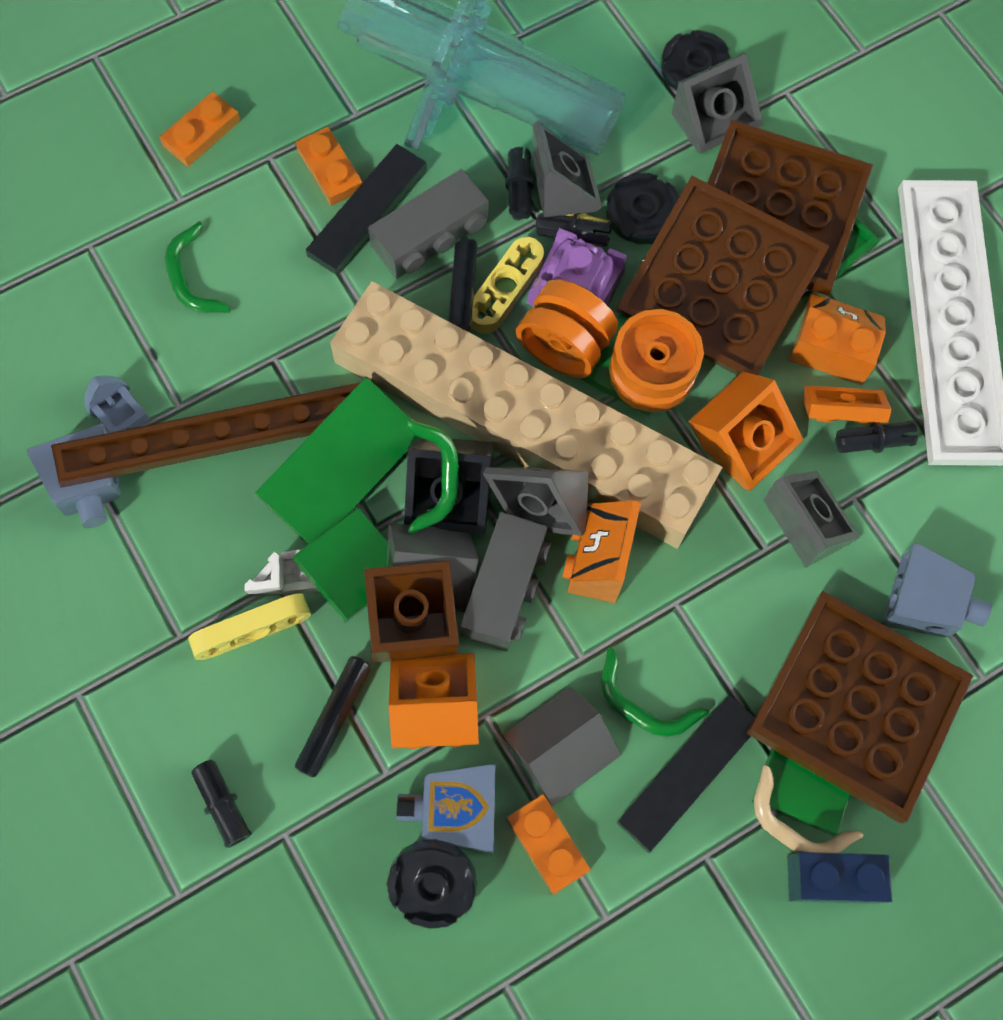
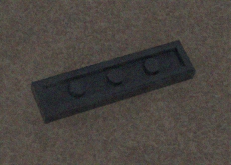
[305,143,427,275]
[616,695,754,853]

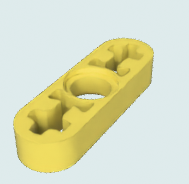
[471,237,544,334]
[188,593,311,660]

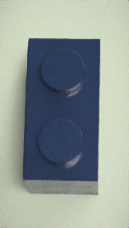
[787,852,892,904]

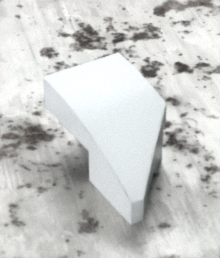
[244,550,319,594]

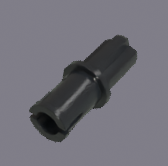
[505,147,535,221]
[535,213,612,247]
[835,420,918,453]
[191,760,252,848]

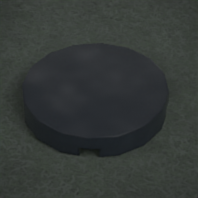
[660,30,731,92]
[606,173,679,244]
[387,839,478,929]

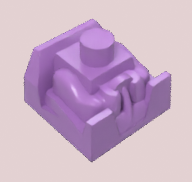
[526,228,626,306]

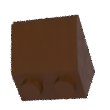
[364,561,459,663]

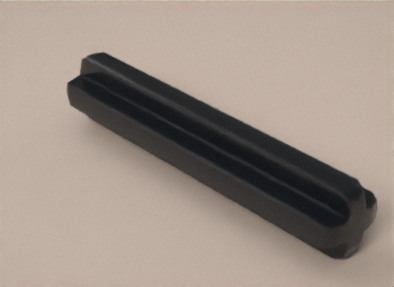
[448,236,478,332]
[295,656,370,777]

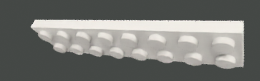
[898,180,1003,466]

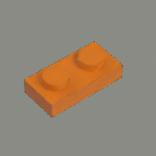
[159,91,241,167]
[295,127,363,206]
[803,386,892,425]
[506,794,591,895]

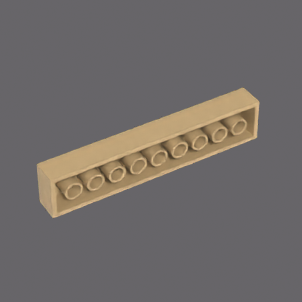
[330,281,723,549]

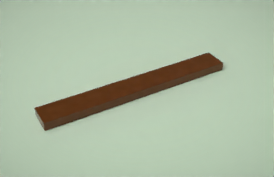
[51,380,375,488]

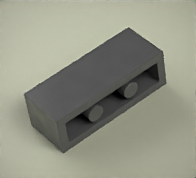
[368,168,488,279]
[460,511,552,652]

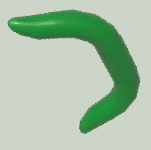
[165,221,231,313]
[407,419,458,535]
[601,646,710,737]

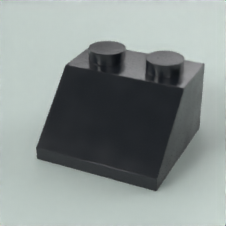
[404,435,494,534]

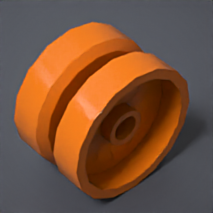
[516,279,618,378]
[609,309,704,412]

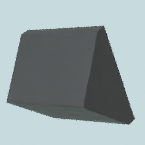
[671,53,763,153]
[532,121,602,217]
[483,466,589,536]
[764,471,860,568]
[386,523,478,612]
[502,686,621,806]

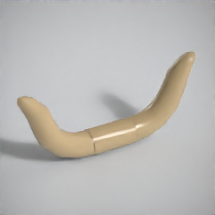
[754,765,863,853]

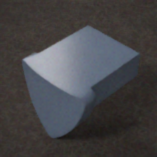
[84,376,150,433]

